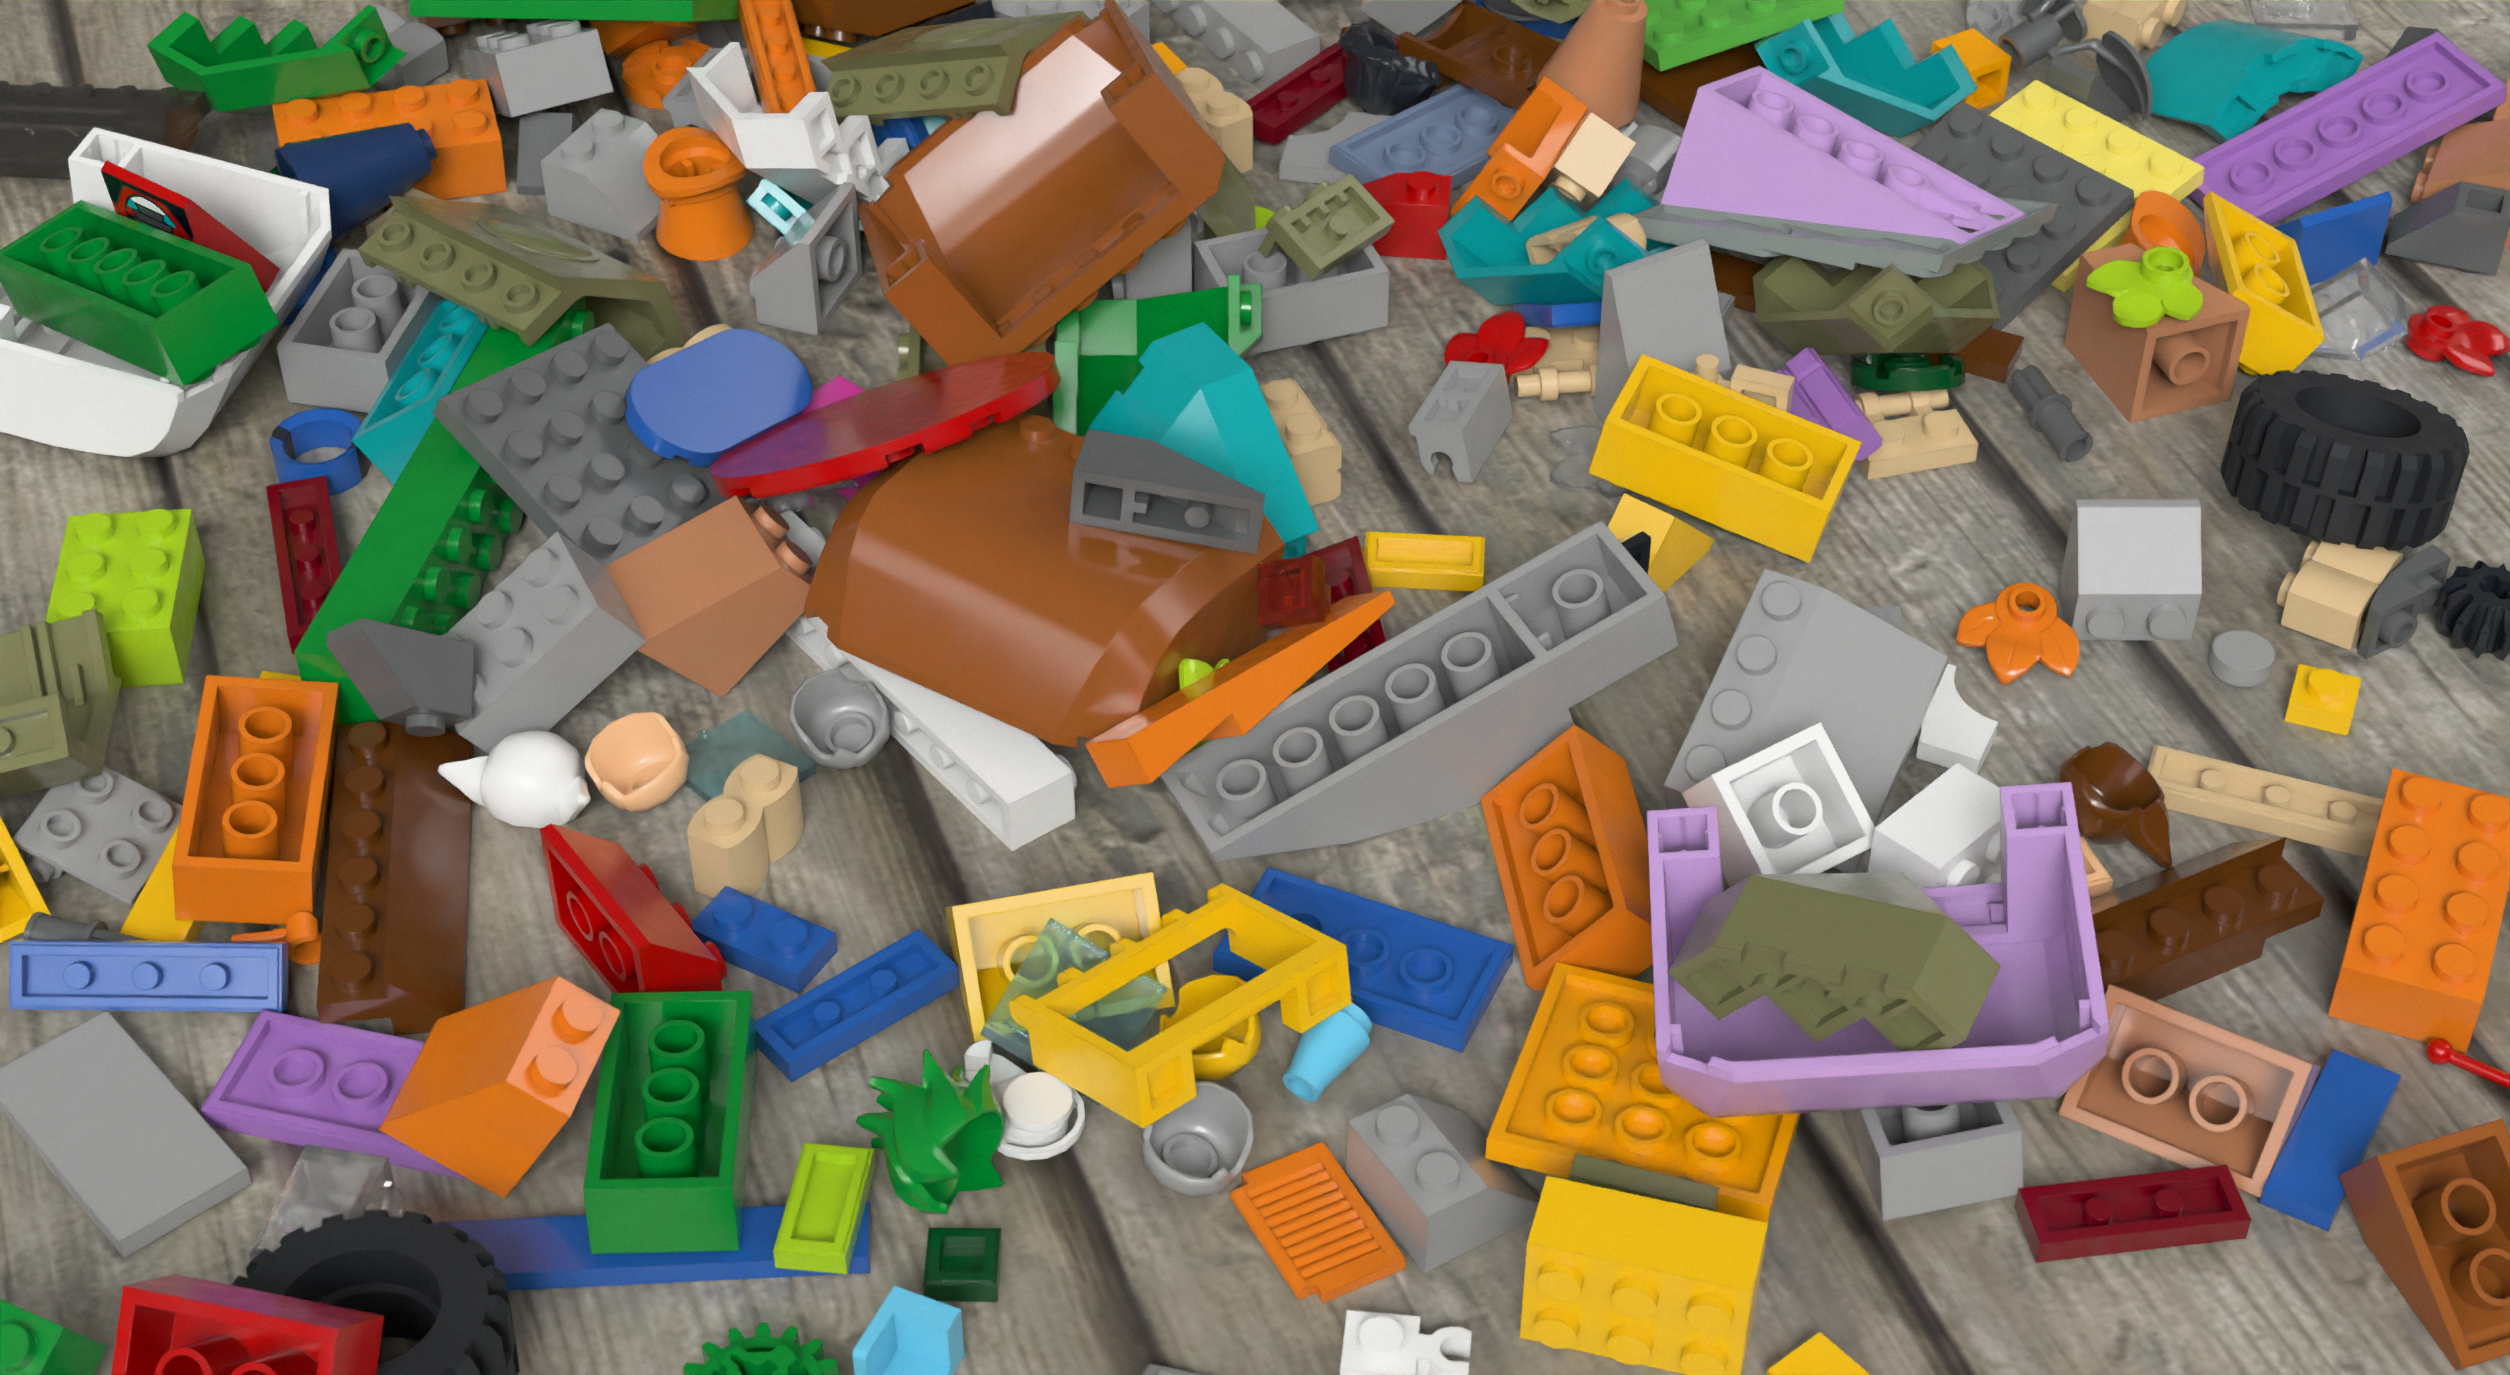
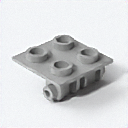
[12,766,182,905]

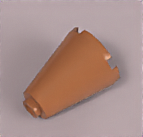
[1535,0,1648,131]

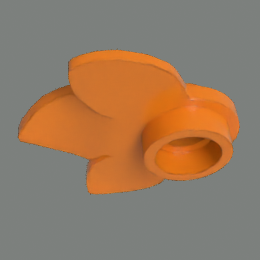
[1956,582,2080,685]

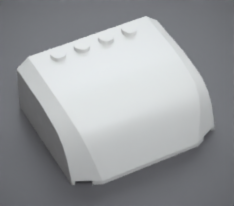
[0,127,332,457]

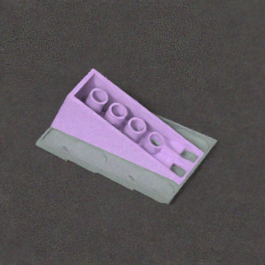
[1632,66,2058,278]

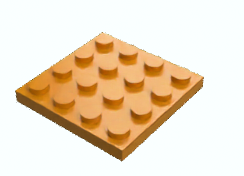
[1485,962,1801,1223]

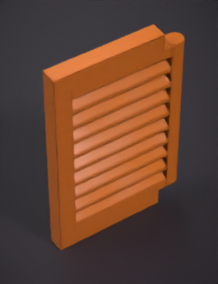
[1229,1141,1406,1303]

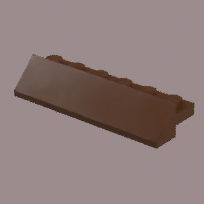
[316,721,475,1036]
[2090,837,2324,1001]

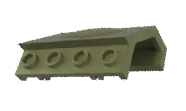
[820,11,1091,127]
[358,196,687,362]
[0,609,122,799]

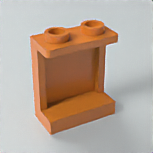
[1451,75,1588,221]

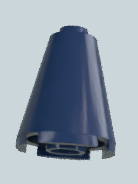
[274,122,437,245]

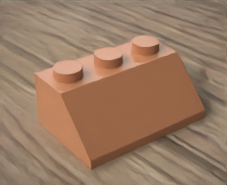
[2058,984,2321,1197]

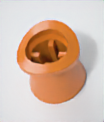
[643,127,754,261]

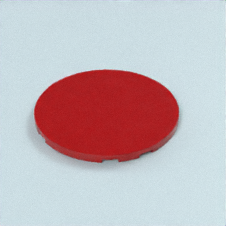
[710,352,1061,499]

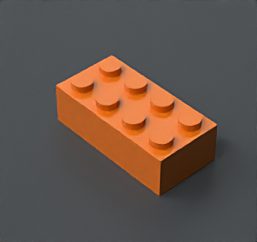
[272,79,507,208]
[172,675,339,925]
[2327,768,2510,1054]

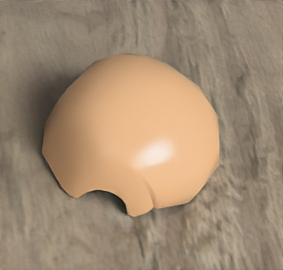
[584,712,689,812]

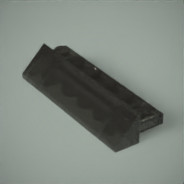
[0,81,212,180]

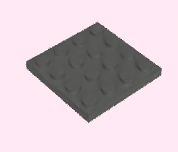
[1910,101,2134,331]
[432,322,756,566]

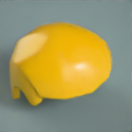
[1159,974,1263,1080]

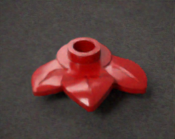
[2405,305,2510,377]
[1444,311,1550,386]

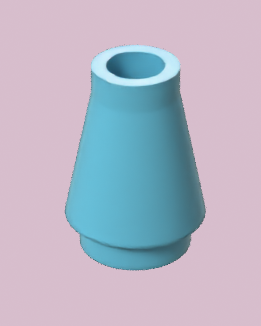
[1282,1003,1372,1102]

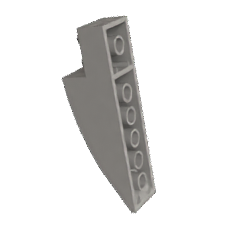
[1160,520,1679,862]

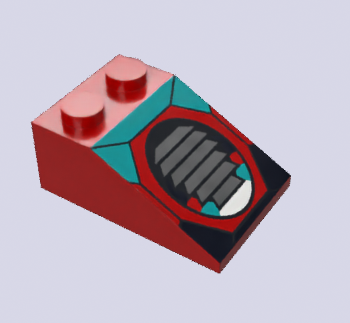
[101,160,280,294]

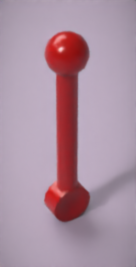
[2425,1038,2510,1089]

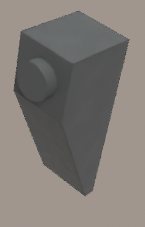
[1069,429,1265,555]

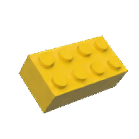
[1588,354,1862,564]

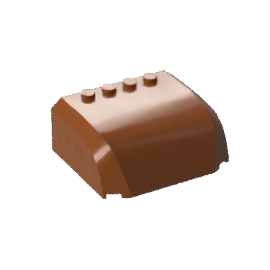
[857,0,1226,366]
[804,413,1285,748]

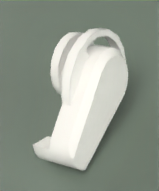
[964,1039,1085,1161]

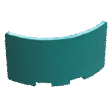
[2127,20,2364,144]

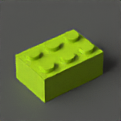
[45,509,206,688]

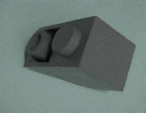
[2385,181,2510,275]

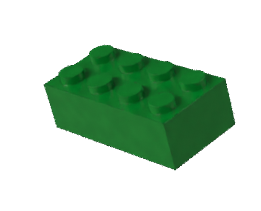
[583,990,758,1254]

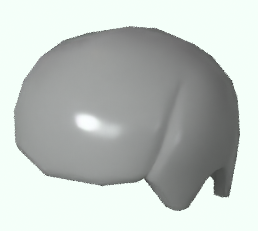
[789,669,891,770]
[1141,1081,1255,1197]

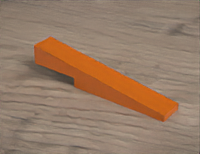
[1084,590,1396,788]

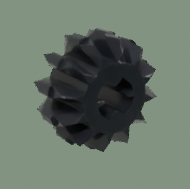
[2436,560,2510,661]

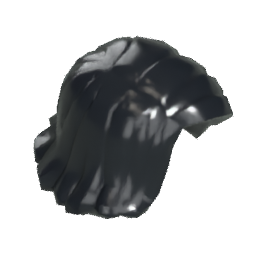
[1338,21,1443,116]

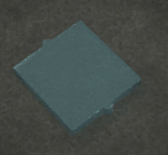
[684,710,816,802]

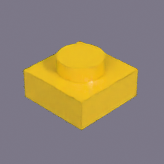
[2284,664,2362,736]

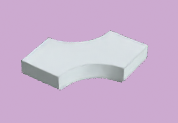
[1916,664,1998,774]

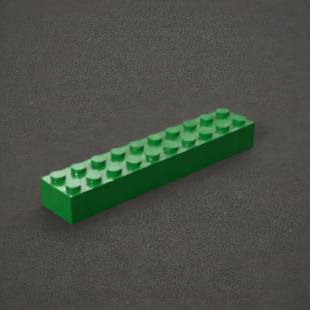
[294,297,594,725]

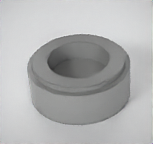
[2209,630,2276,687]

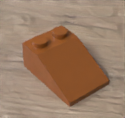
[2339,1118,2510,1371]

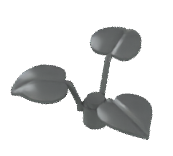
[1999,0,2153,122]

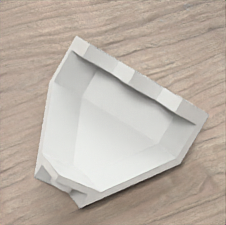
[686,42,910,211]

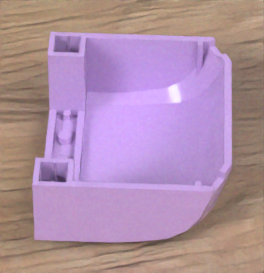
[1647,782,2109,1118]

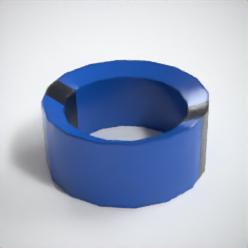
[269,408,371,496]

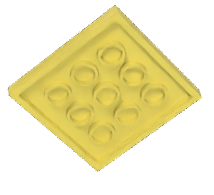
[1989,80,2205,292]

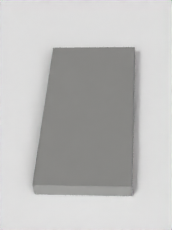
[0,1010,252,1258]

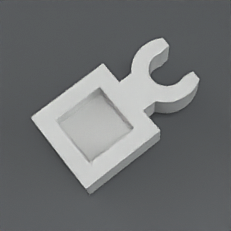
[1340,1310,1472,1375]

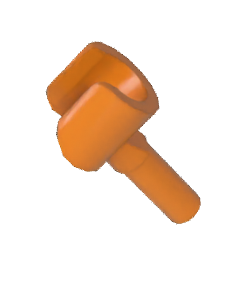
[231,912,322,965]

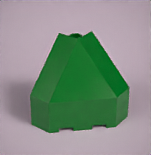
[147,4,407,114]
[1053,275,1263,437]

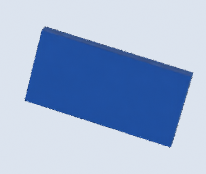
[1213,867,1514,1053]

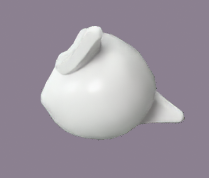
[438,730,591,828]

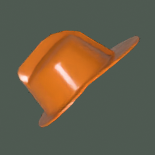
[2117,190,2206,277]

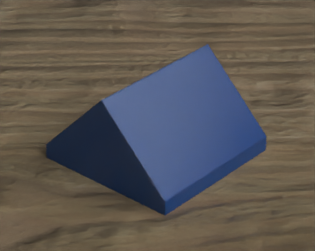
[2274,191,2393,286]

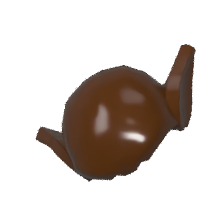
[2055,741,2173,869]

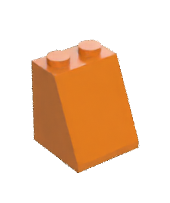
[378,976,621,1199]

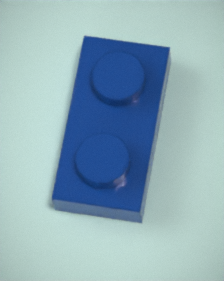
[691,886,838,994]

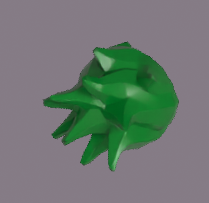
[856,1049,1005,1215]

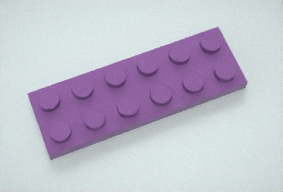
[2189,32,2507,226]

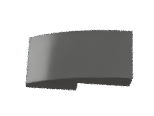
[2357,545,2451,659]

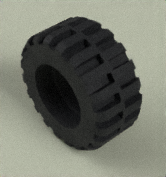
[2221,370,2470,550]
[232,1209,520,1375]

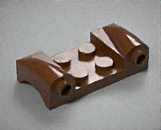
[1399,0,1561,110]

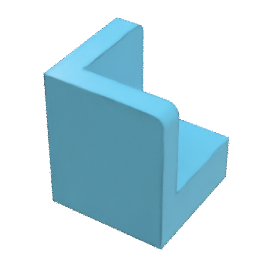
[852,1286,965,1375]

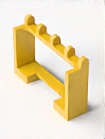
[1008,883,1352,1128]

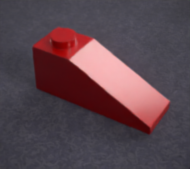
[1294,171,1452,260]

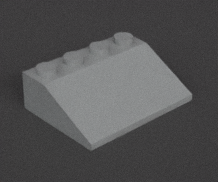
[1664,568,1948,873]

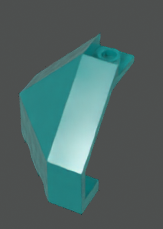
[1753,12,1978,138]
[1438,177,1678,305]
[1088,322,1320,574]

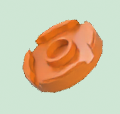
[621,39,711,110]

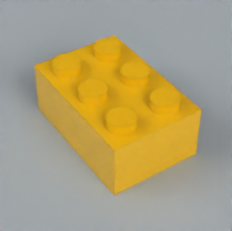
[1520,1176,1768,1375]

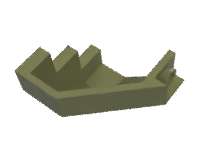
[1753,255,2000,355]
[1667,872,2001,1052]

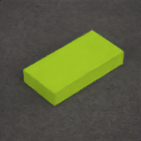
[773,1143,876,1274]

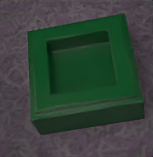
[923,1228,1002,1302]

